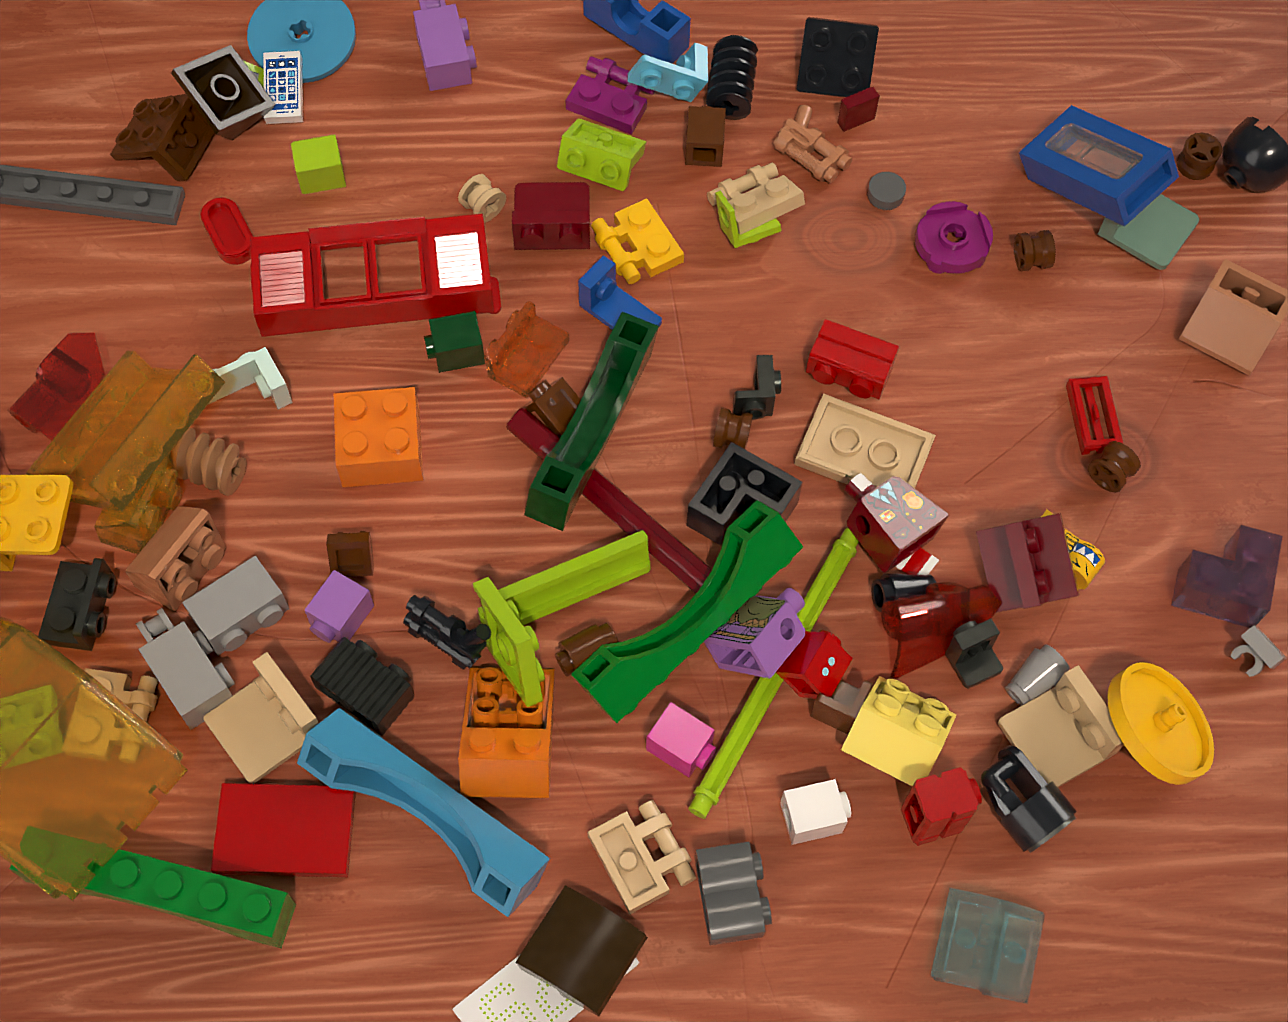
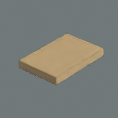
[794,393,936,489]

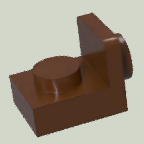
[523,377,581,438]

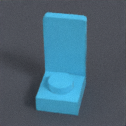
[628,43,708,102]

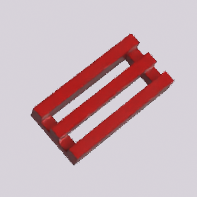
[1066,376,1123,455]

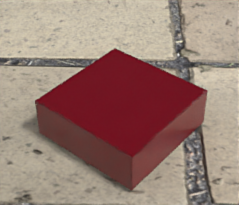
[837,87,880,132]

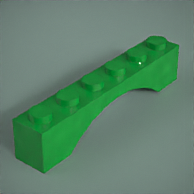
[571,500,803,723]
[9,825,296,949]

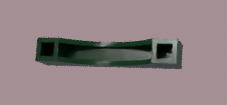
[524,311,659,531]

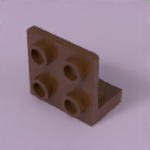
[110,94,215,181]

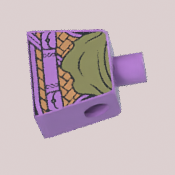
[704,588,805,679]

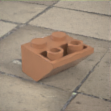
[1179,259,1288,376]
[125,506,226,612]

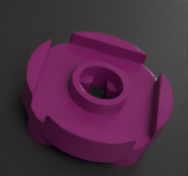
[915,201,993,274]

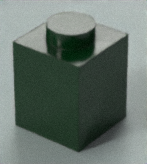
[424,311,485,373]

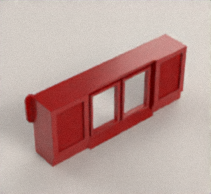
[250,213,502,337]

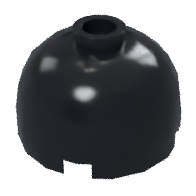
[1222,117,1288,193]

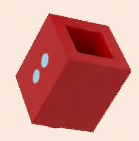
[776,630,853,699]

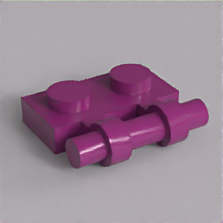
[566,56,655,135]

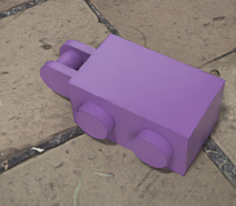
[413,0,477,91]

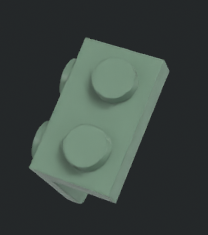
[1098,168,1199,270]

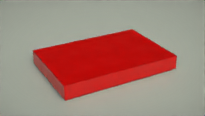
[211,783,356,878]

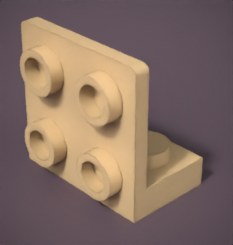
[203,652,319,784]
[998,665,1124,787]

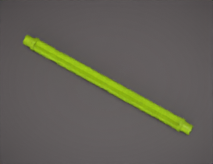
[688,528,859,819]

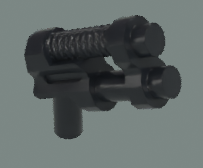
[403,595,491,670]

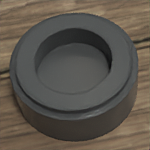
[867,172,906,210]

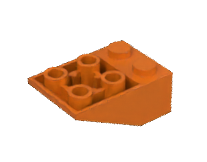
[458,667,555,798]

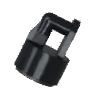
[981,745,1077,853]

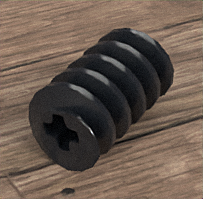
[706,35,758,120]

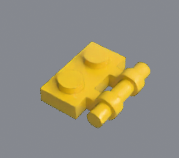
[591,198,684,284]

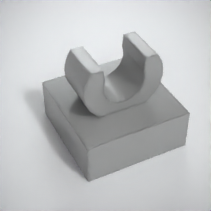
[1231,625,1287,677]

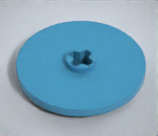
[247,0,356,83]

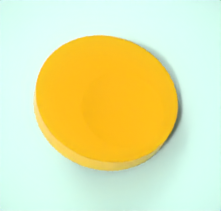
[1108,662,1214,785]

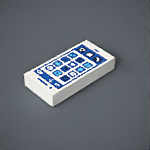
[263,51,303,124]

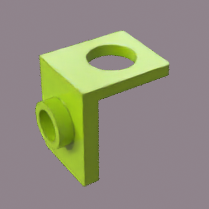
[715,191,782,248]

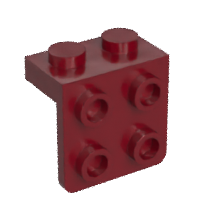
[512,182,590,250]

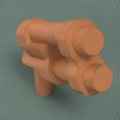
[773,105,852,183]

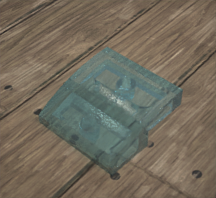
[931,888,1045,1004]

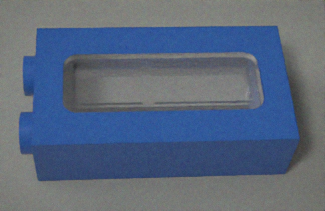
[1019,105,1179,227]

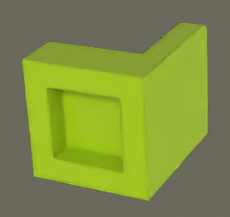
[291,134,346,194]

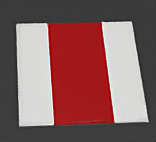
[895,548,939,575]

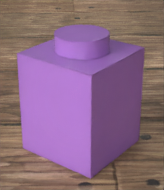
[304,570,374,643]

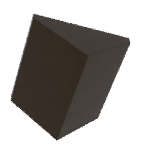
[171,45,275,140]

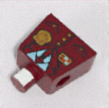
[844,473,949,573]

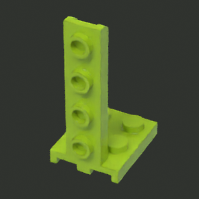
[473,530,651,707]

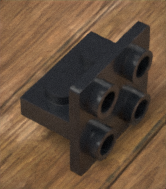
[797,17,879,97]

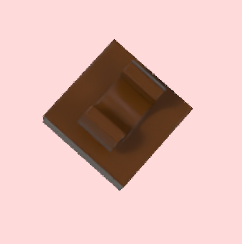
[326,531,374,577]

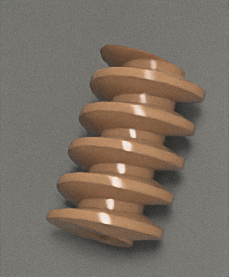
[152,422,247,496]

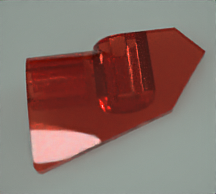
[8,332,105,454]
[881,582,1001,679]

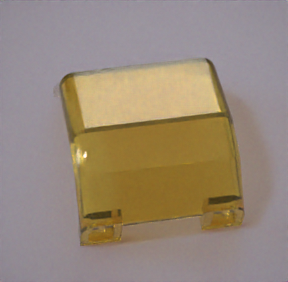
[0,617,188,901]

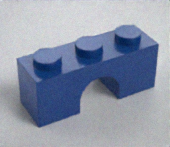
[583,0,691,64]

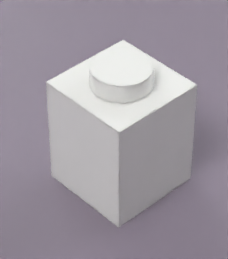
[780,779,851,845]

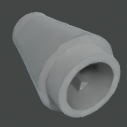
[1005,644,1070,706]

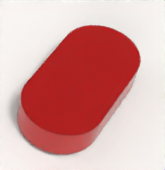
[200,197,253,265]

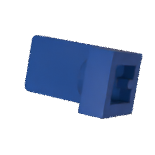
[578,255,662,330]

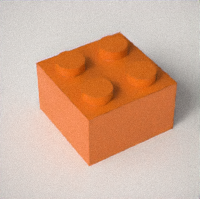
[333,387,424,487]

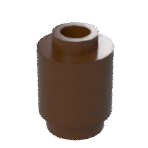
[555,623,619,677]

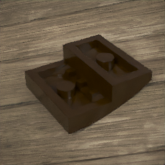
[515,885,648,1016]

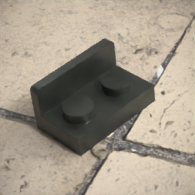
[37,558,116,651]

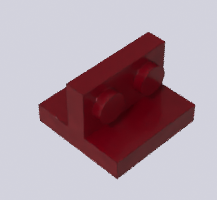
[976,513,1080,613]

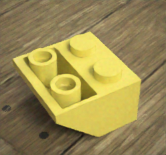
[841,676,957,786]

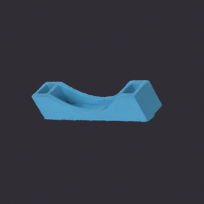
[297,708,550,917]

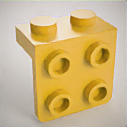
[0,475,73,571]

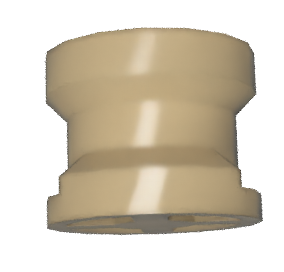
[458,174,506,223]

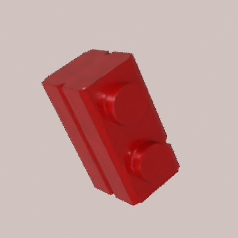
[806,319,900,399]
[901,767,982,846]

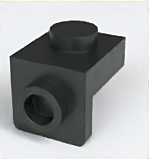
[733,355,781,420]
[945,618,1003,689]

